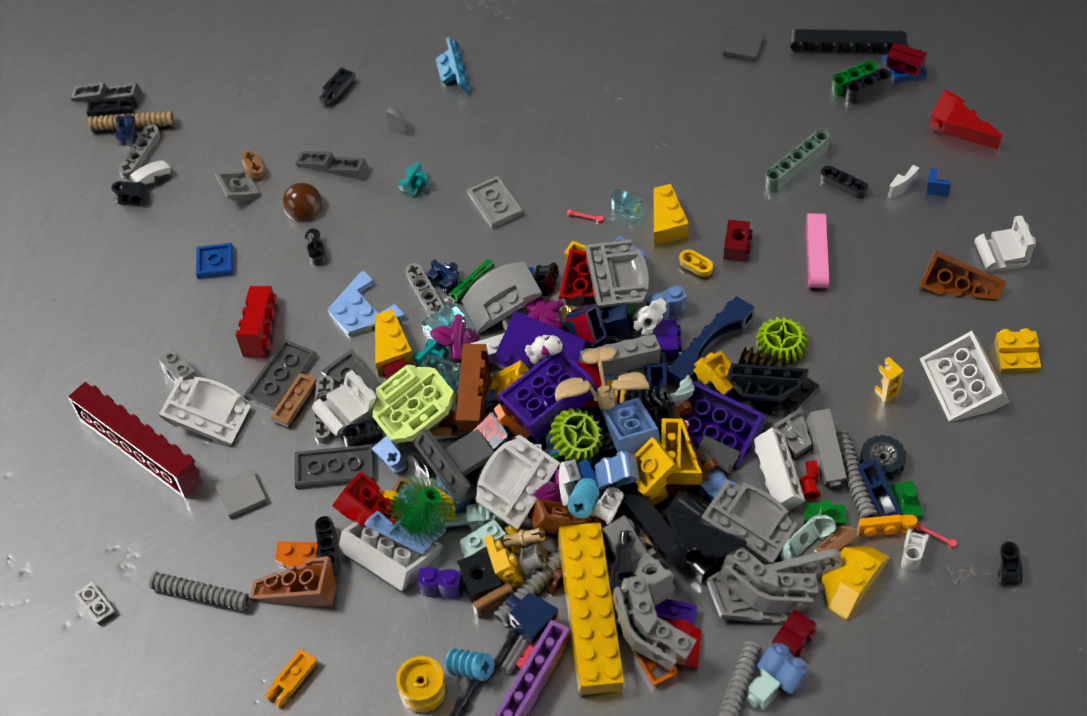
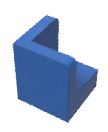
[926,168,951,197]

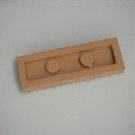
[270,373,317,427]

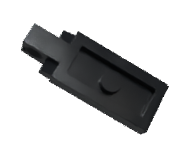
[319,68,356,107]

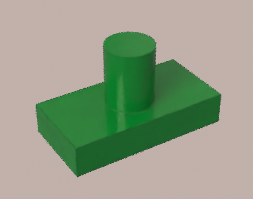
[892,480,924,520]
[803,500,846,527]

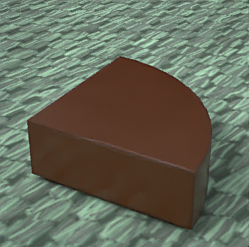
[547,568,564,596]

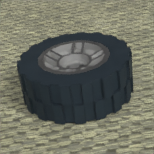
[860,435,906,480]

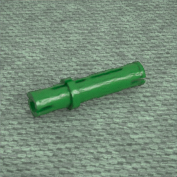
[449,259,495,302]

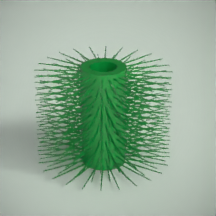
[384,471,459,548]

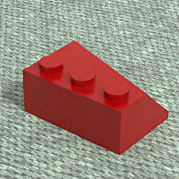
[558,248,594,299]

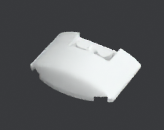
[159,377,251,446]
[476,435,560,530]

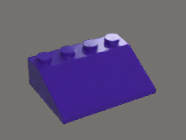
[492,311,586,370]
[497,350,598,441]
[681,381,768,468]

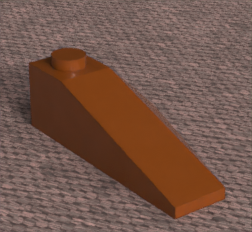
[919,249,1006,299]
[531,498,618,533]
[249,556,336,607]

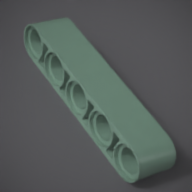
[765,129,830,192]

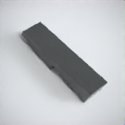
[70,82,143,104]
[295,151,369,180]

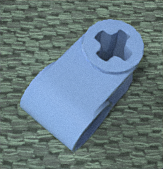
[372,435,407,473]

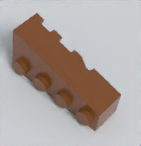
[453,344,491,431]

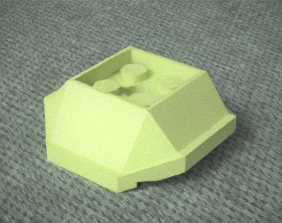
[373,365,456,444]

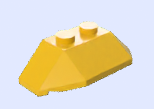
[821,547,890,621]

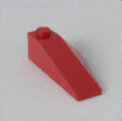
[929,90,1003,149]

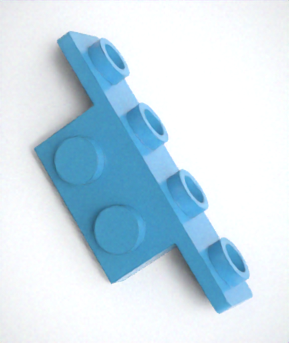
[436,37,470,93]

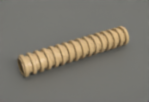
[88,111,174,132]

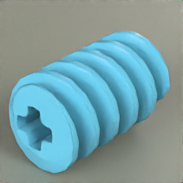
[568,478,600,519]
[445,648,494,681]

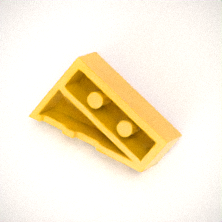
[654,184,689,246]
[375,309,414,376]
[661,418,702,485]

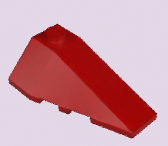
[332,471,402,530]

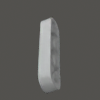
[119,125,160,179]
[405,263,445,320]
[313,375,335,443]
[766,549,843,574]

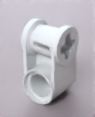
[591,487,623,525]
[901,529,929,571]

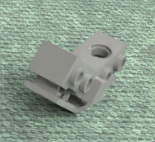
[602,516,675,606]
[719,547,818,615]
[613,574,696,671]

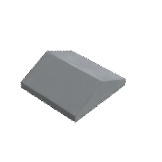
[214,171,260,203]

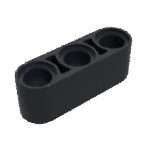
[845,68,892,104]
[315,516,341,577]

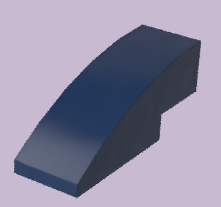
[646,352,667,389]
[857,456,903,517]

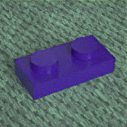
[654,599,697,624]

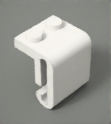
[974,215,1036,273]
[312,370,376,437]

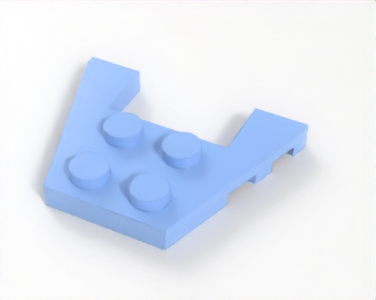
[327,270,405,336]
[364,484,446,555]

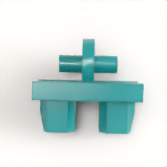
[398,162,429,197]
[413,339,448,368]

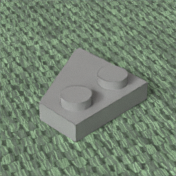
[771,408,812,458]

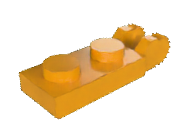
[857,515,918,537]
[264,649,318,708]

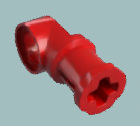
[800,460,821,501]

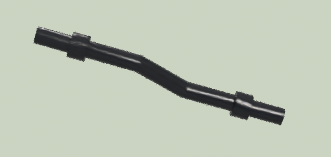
[449,628,520,716]

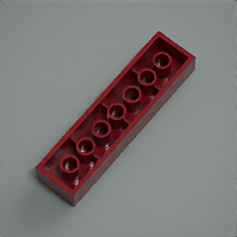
[68,382,202,497]

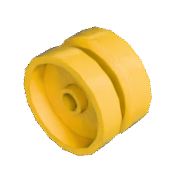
[396,656,447,713]

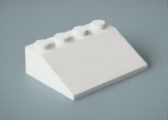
[920,331,1010,422]
[338,522,443,591]

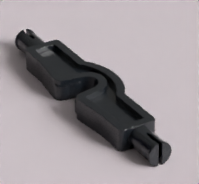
[610,531,632,626]

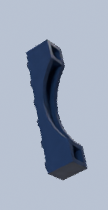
[666,296,755,388]

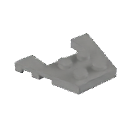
[706,554,788,625]

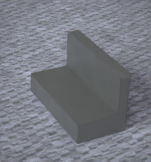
[695,436,740,474]

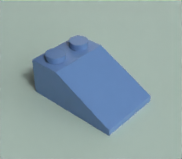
[601,398,660,455]

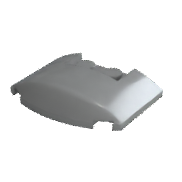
[585,239,649,308]
[461,262,543,334]
[701,481,797,564]

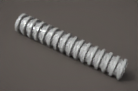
[836,430,878,519]
[494,548,562,626]
[149,571,250,611]
[717,642,762,716]

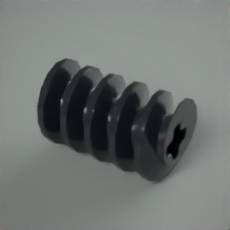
[625,384,670,409]

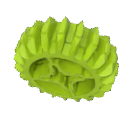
[756,316,808,365]
[549,408,604,462]

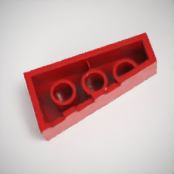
[235,286,277,357]

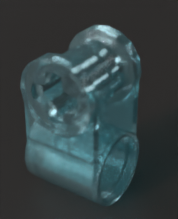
[611,190,646,221]

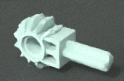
[440,503,504,530]

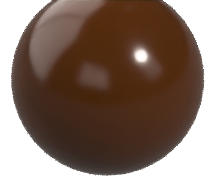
[282,183,322,221]

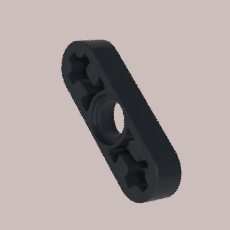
[820,166,868,199]

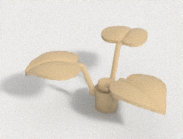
[555,347,649,410]

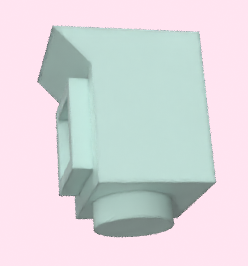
[747,668,781,711]

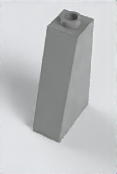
[805,409,847,488]

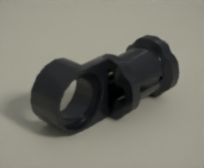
[304,228,326,265]

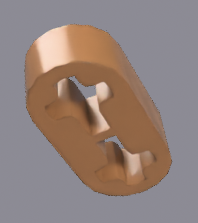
[241,151,264,179]

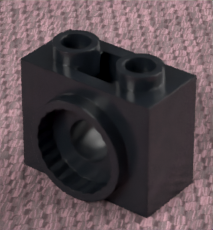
[456,550,505,605]

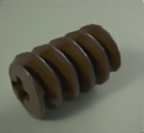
[738,346,782,367]

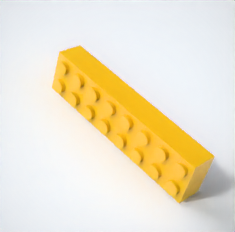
[557,523,624,695]

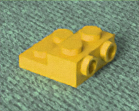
[994,328,1041,373]
[693,350,734,395]
[634,437,678,497]
[484,535,526,588]

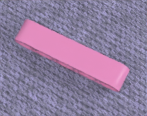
[806,213,829,288]

